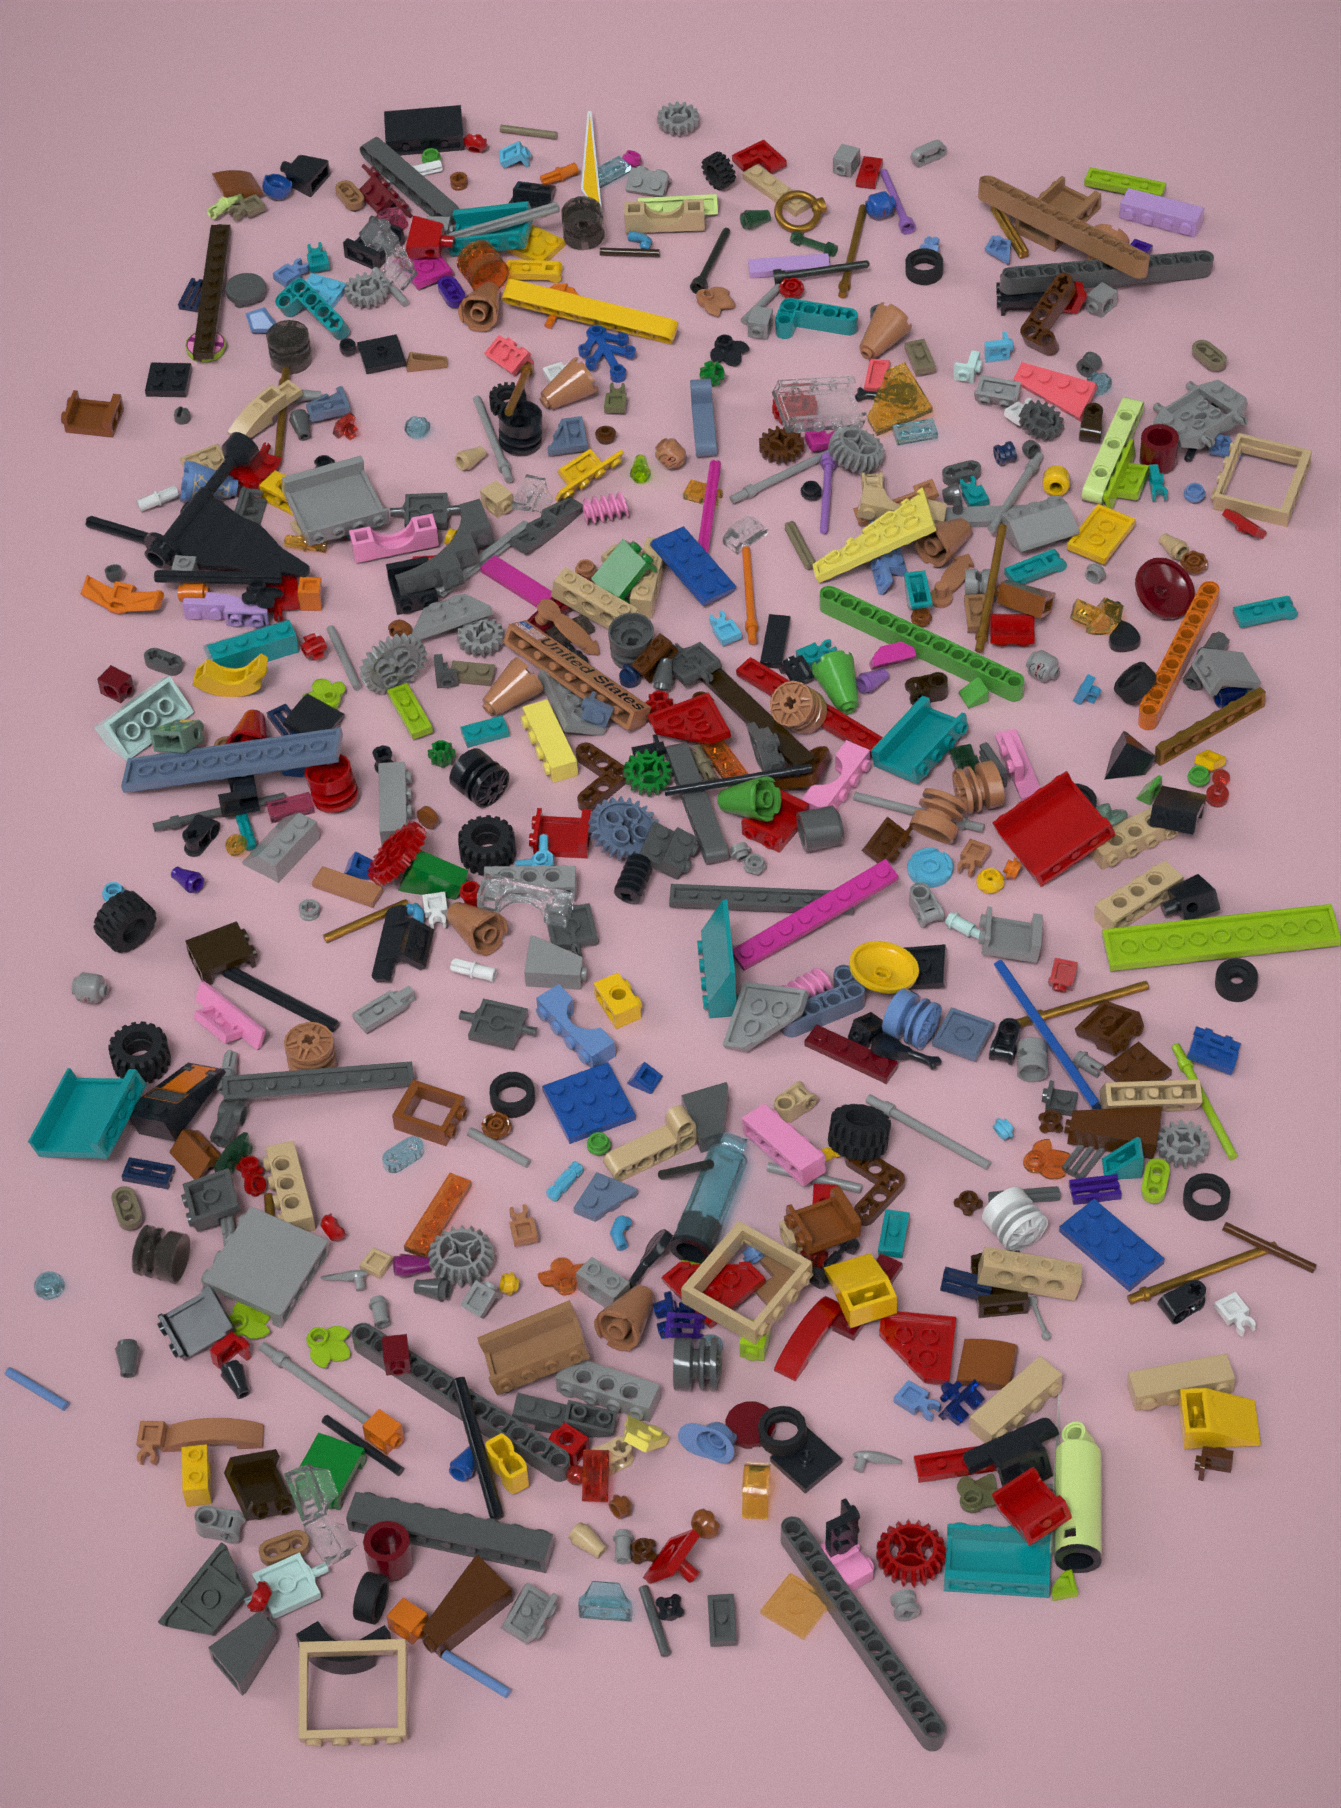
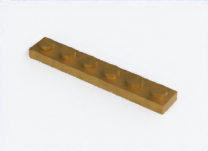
[1154,687,1266,766]

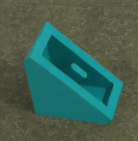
[904,570,933,609]
[1102,1137,1144,1180]

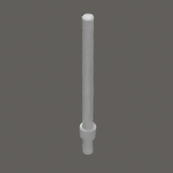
[473,396,513,483]
[730,450,830,504]
[988,452,1044,533]
[853,792,985,833]
[866,1094,992,1170]
[259,1342,370,1424]

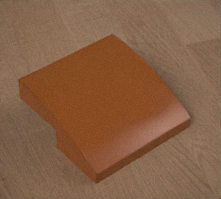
[212,170,263,199]
[956,1339,1018,1391]

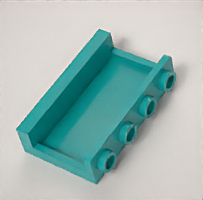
[448,201,533,257]
[871,696,968,784]
[944,1522,1051,1598]

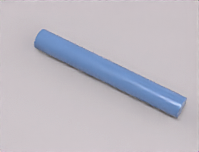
[5,1367,69,1411]
[441,1650,511,1698]

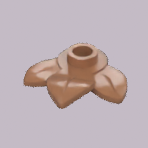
[696,287,735,317]

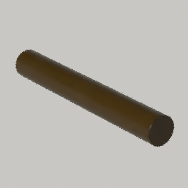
[600,247,660,257]

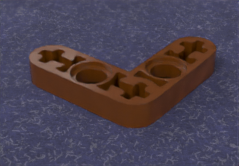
[576,742,626,812]
[773,746,831,789]
[845,1157,905,1226]

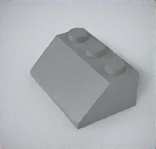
[1001,496,1080,552]
[242,812,320,883]

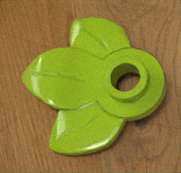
[302,678,345,709]
[229,1302,271,1339]
[306,1326,351,1368]

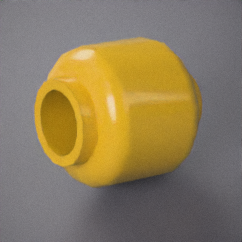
[1042,465,1070,496]

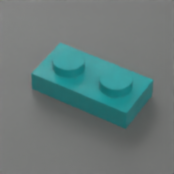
[460,715,510,748]
[878,1209,910,1258]

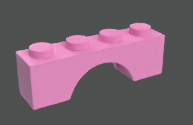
[349,514,439,563]
[801,740,871,811]

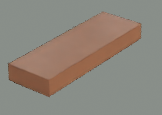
[312,866,383,908]

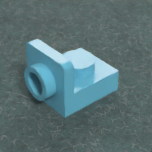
[499,141,531,168]
[984,331,1013,363]

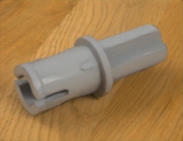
[217,1050,238,1095]

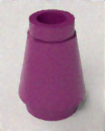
[393,1253,430,1278]

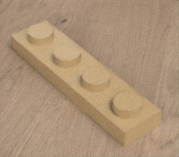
[742,164,810,217]

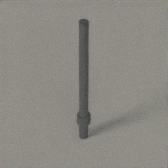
[153,792,286,832]

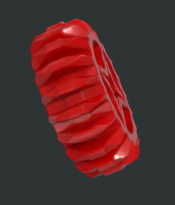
[876,1519,946,1588]

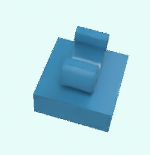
[1073,674,1101,705]

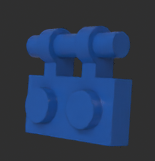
[1186,1026,1241,1075]

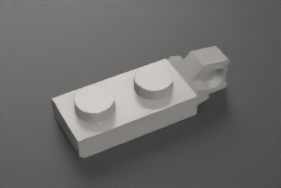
[352,986,416,1033]

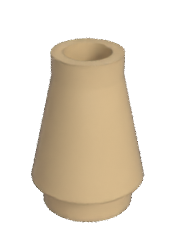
[455,446,486,471]
[1159,533,1189,561]
[568,1522,607,1559]

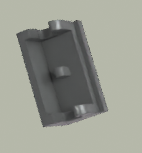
[235,487,267,525]

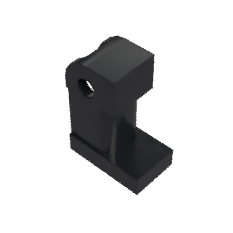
[218,774,260,818]

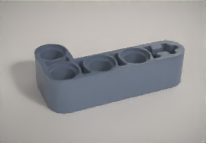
[690,378,717,457]
[781,964,865,1038]

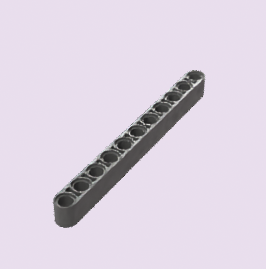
[999,250,1214,295]
[351,1323,571,1482]
[780,1516,945,1751]

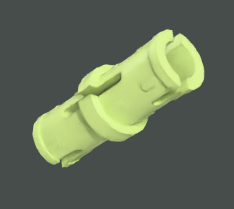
[207,194,243,219]

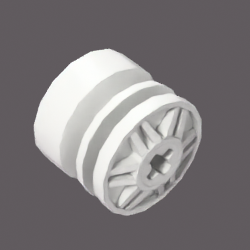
[982,1187,1048,1251]

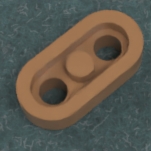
[335,180,365,211]
[259,1530,310,1566]

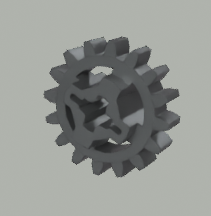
[1019,400,1064,441]

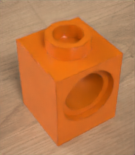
[362,1409,404,1455]
[386,1597,428,1645]

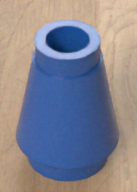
[449,1445,475,1482]

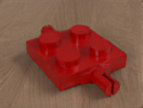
[229,442,282,495]
[265,575,300,622]

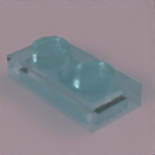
[597,156,631,188]
[892,418,938,445]

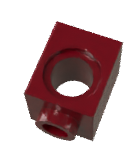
[97,665,134,703]
[382,1334,411,1376]

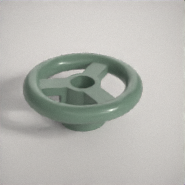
[1095,803,1128,826]

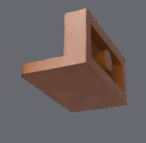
[170,1130,226,1180]

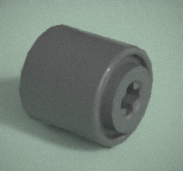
[796,805,844,852]

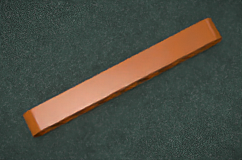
[1138,581,1220,730]

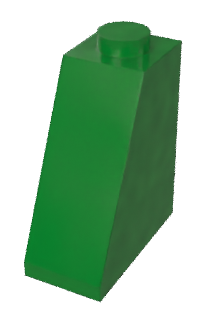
[398,850,469,900]

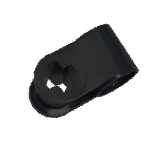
[182,814,220,857]
[989,1018,1020,1065]
[1157,1280,1206,1324]

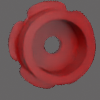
[244,1173,266,1197]

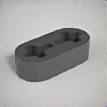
[942,460,981,486]
[144,648,183,676]

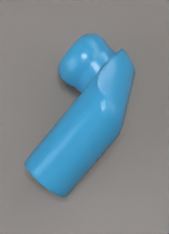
[628,231,652,249]
[406,903,424,923]
[610,1215,632,1251]

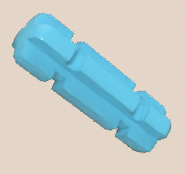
[546,1161,583,1201]

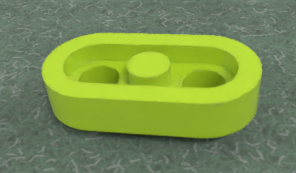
[1141,1158,1170,1204]

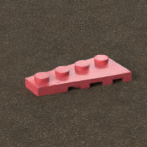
[1013,362,1098,422]

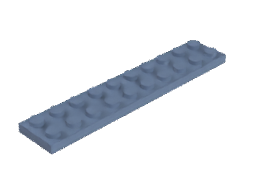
[121,727,343,793]

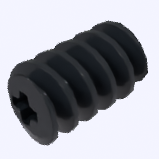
[614,853,653,904]

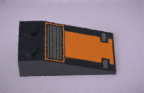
[130,1062,226,1141]

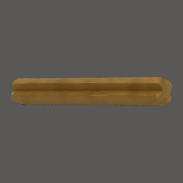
[990,206,1029,258]

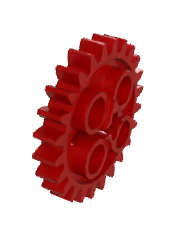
[367,821,427,886]

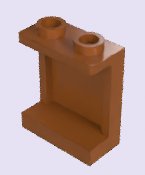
[61,390,124,438]
[784,1186,861,1255]

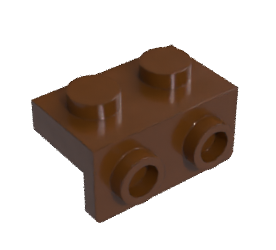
[631,633,679,683]
[861,816,913,863]

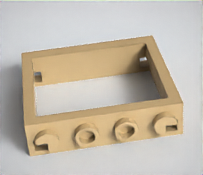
[1210,433,1312,527]
[681,1221,813,1345]
[298,1639,408,1747]

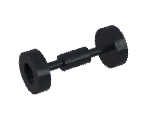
[809,1238,860,1289]

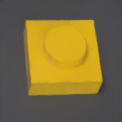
[1194,750,1227,771]

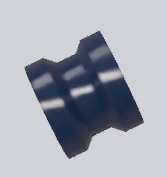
[993,441,1017,466]

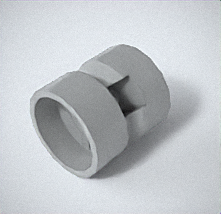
[965,569,996,597]
[1017,1037,1048,1082]

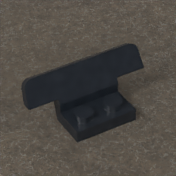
[371,905,435,983]
[963,1418,1059,1487]

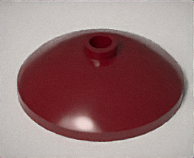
[1135,558,1195,619]

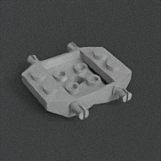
[1152,379,1248,449]

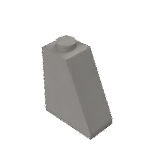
[524,936,587,990]

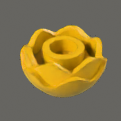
[976,868,1005,894]

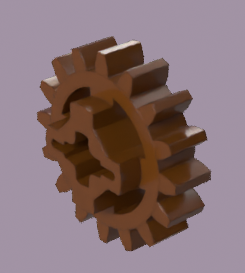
[759,426,804,464]

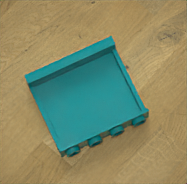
[28,1068,147,1159]

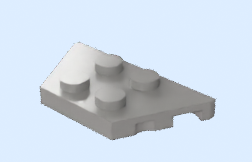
[412,594,493,640]

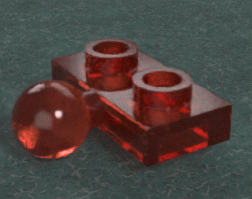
[566,1450,609,1502]

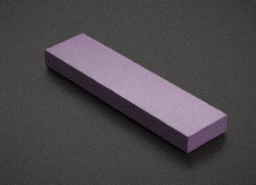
[748,253,830,278]

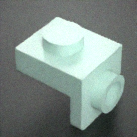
[954,350,983,383]

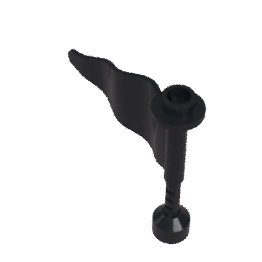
[144,432,310,578]

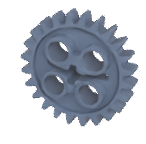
[588,796,659,861]

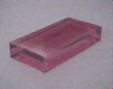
[266,792,315,824]

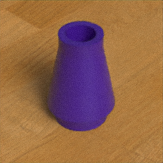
[171,866,204,893]

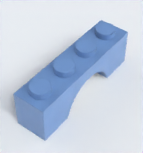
[536,984,616,1068]

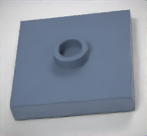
[932,1007,995,1062]

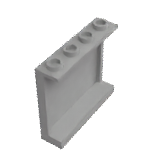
[282,455,388,546]
[201,1207,329,1328]

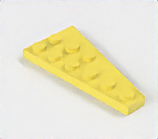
[813,487,937,583]

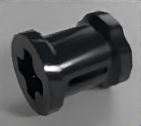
[372,745,393,774]

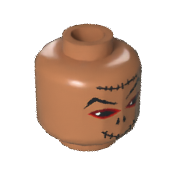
[655,438,686,469]

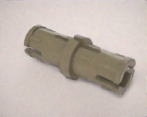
[690,744,719,781]

